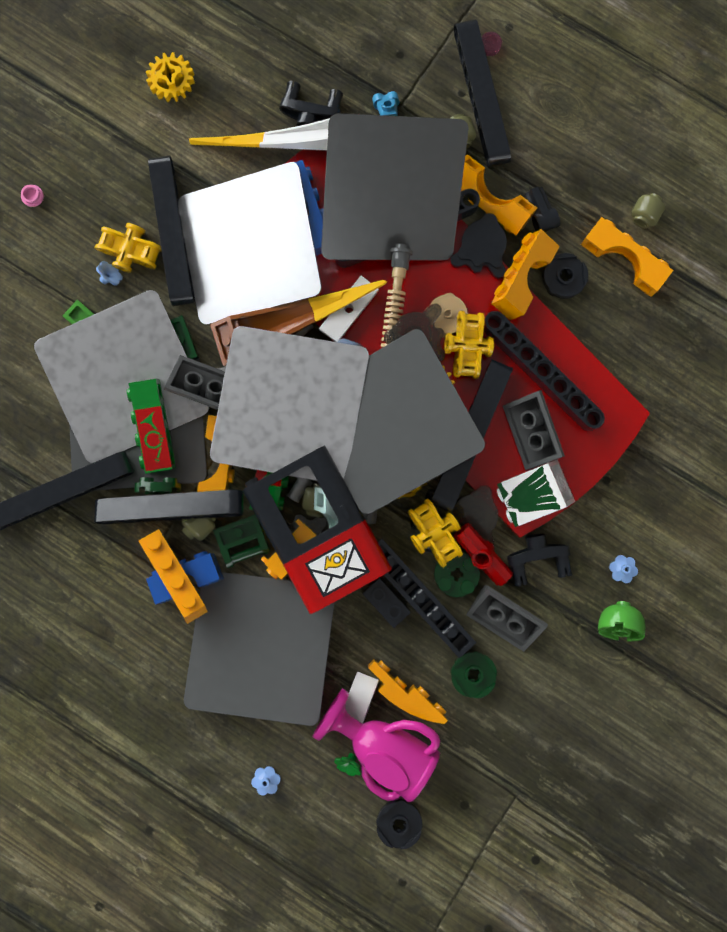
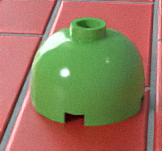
[598,601,646,642]

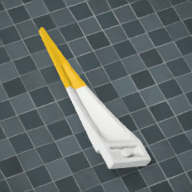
[189,118,330,150]

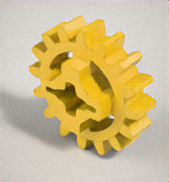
[146,52,195,102]

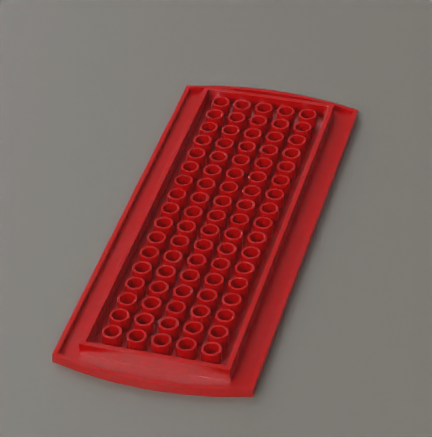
[285,149,650,538]

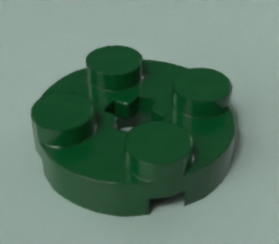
[135,477,182,495]
[434,552,480,597]
[450,651,497,698]

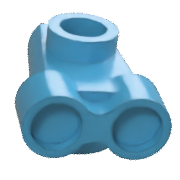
[372,91,399,116]

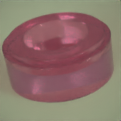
[482,32,502,56]

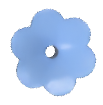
[96,261,123,286]
[609,555,638,583]
[251,766,281,795]

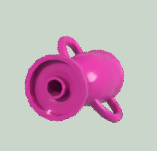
[312,688,440,802]

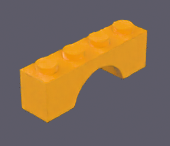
[461,154,537,235]
[581,217,674,297]
[491,229,560,320]
[197,415,235,492]
[139,529,207,624]

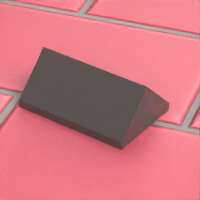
[164,355,225,410]
[503,390,565,470]
[466,585,548,652]

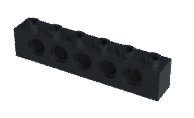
[378,539,477,658]

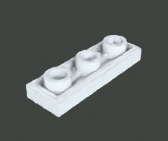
[319,276,379,342]

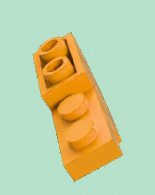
[368,659,448,724]

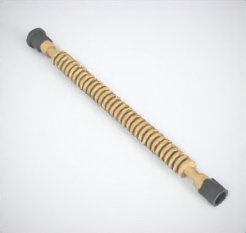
[362,244,413,524]

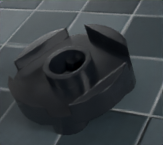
[542,253,588,299]
[376,798,422,849]

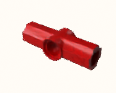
[453,523,513,586]

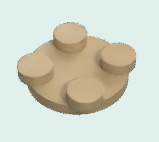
[424,293,468,338]

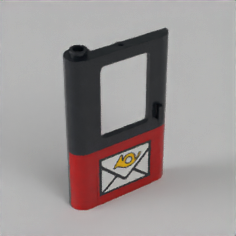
[242,445,392,614]

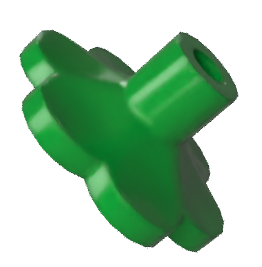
[334,753,362,776]

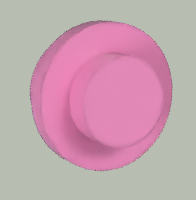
[21,185,44,207]

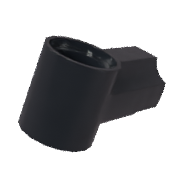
[524,187,561,232]

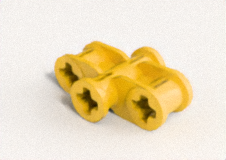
[94,223,162,273]
[444,311,494,379]
[408,498,463,568]

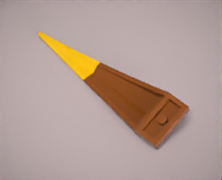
[210,280,387,366]

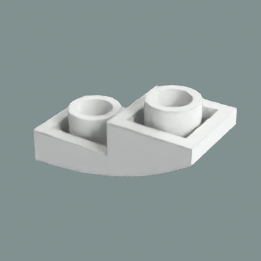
[346,672,379,723]

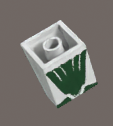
[497,460,575,527]

